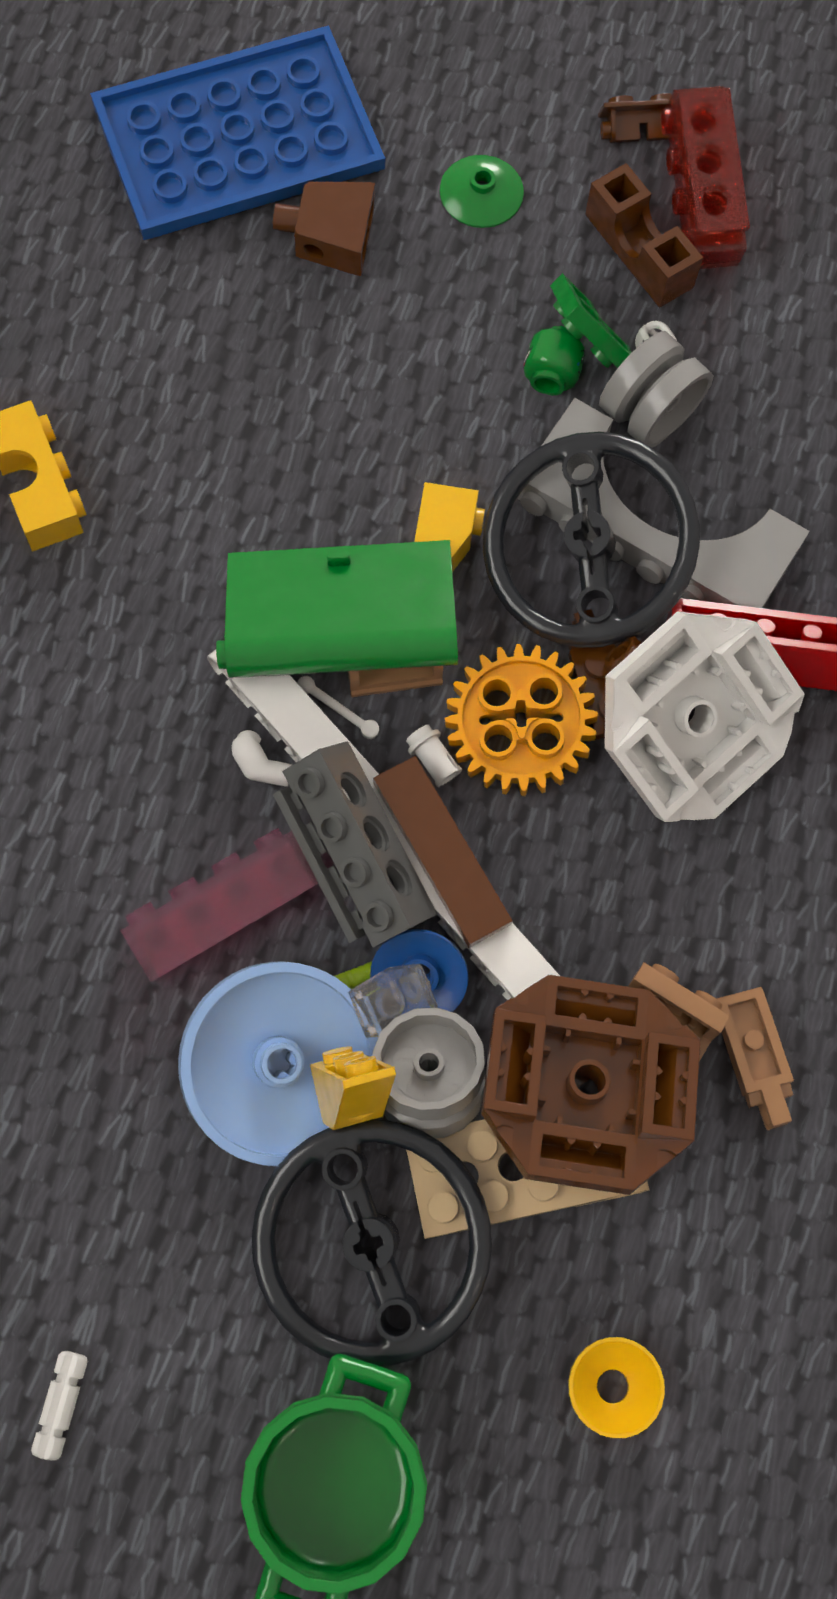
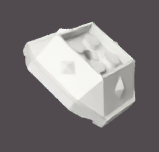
[605,612,805,822]

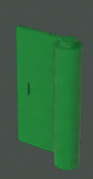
[216,540,458,678]

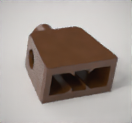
[273,182,375,276]

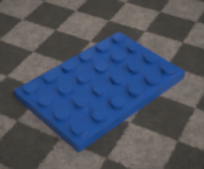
[90,25,385,240]

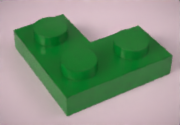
[550,273,632,368]

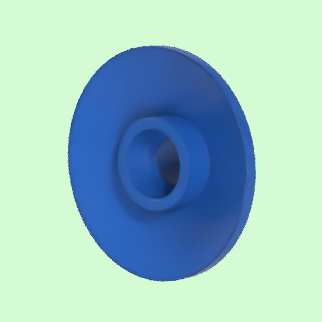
[370,929,469,1017]

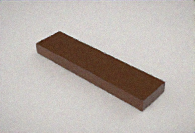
[373,756,513,948]

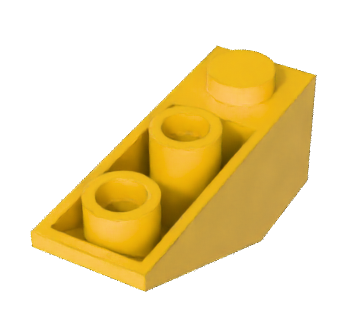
[310,1046,396,1130]

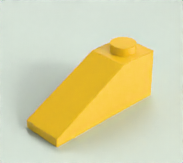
[414,482,485,572]

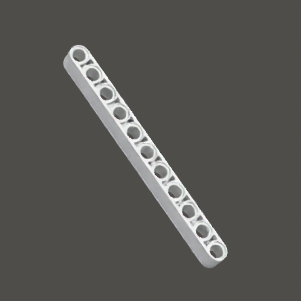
[207,650,560,1000]

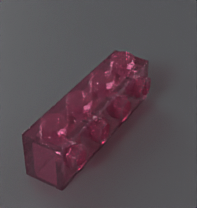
[120,828,318,982]

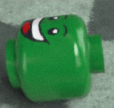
[523,326,585,396]

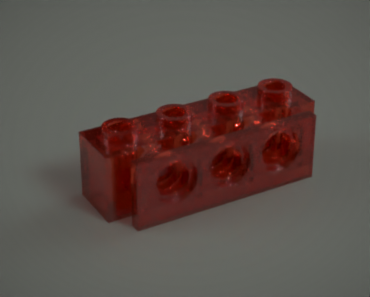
[661,86,750,269]

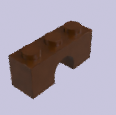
[585,163,703,308]

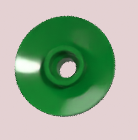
[440,155,524,228]

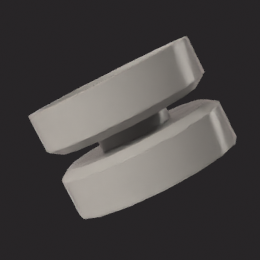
[599,331,714,448]
[373,1008,485,1138]

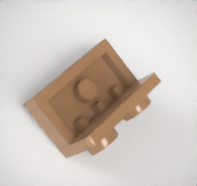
[628,963,730,1061]

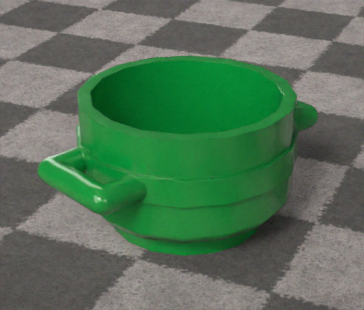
[241,1353,427,1599]

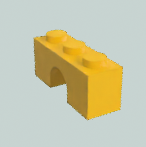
[0,400,87,552]

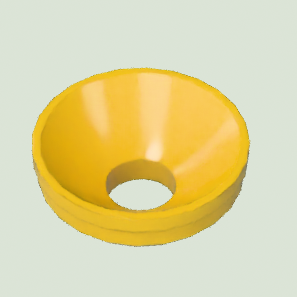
[568,1337,665,1438]

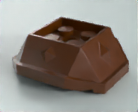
[481,975,701,1195]

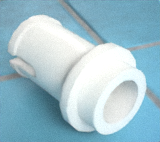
[406,725,462,787]

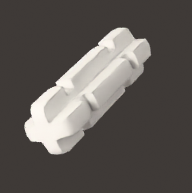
[31,1351,88,1461]

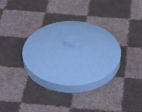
[178,961,378,1166]

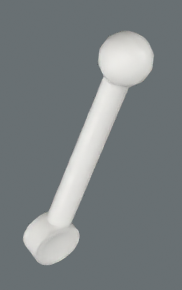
[297,676,379,739]

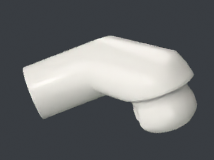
[232,730,293,787]

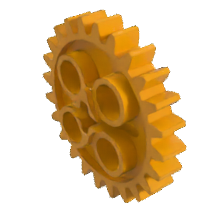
[445,644,598,796]

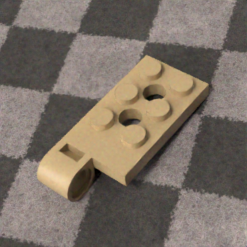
[407,1119,649,1239]

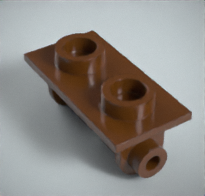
[598,93,688,143]

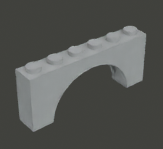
[517,398,810,608]

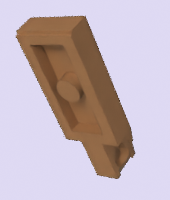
[717,987,794,1130]

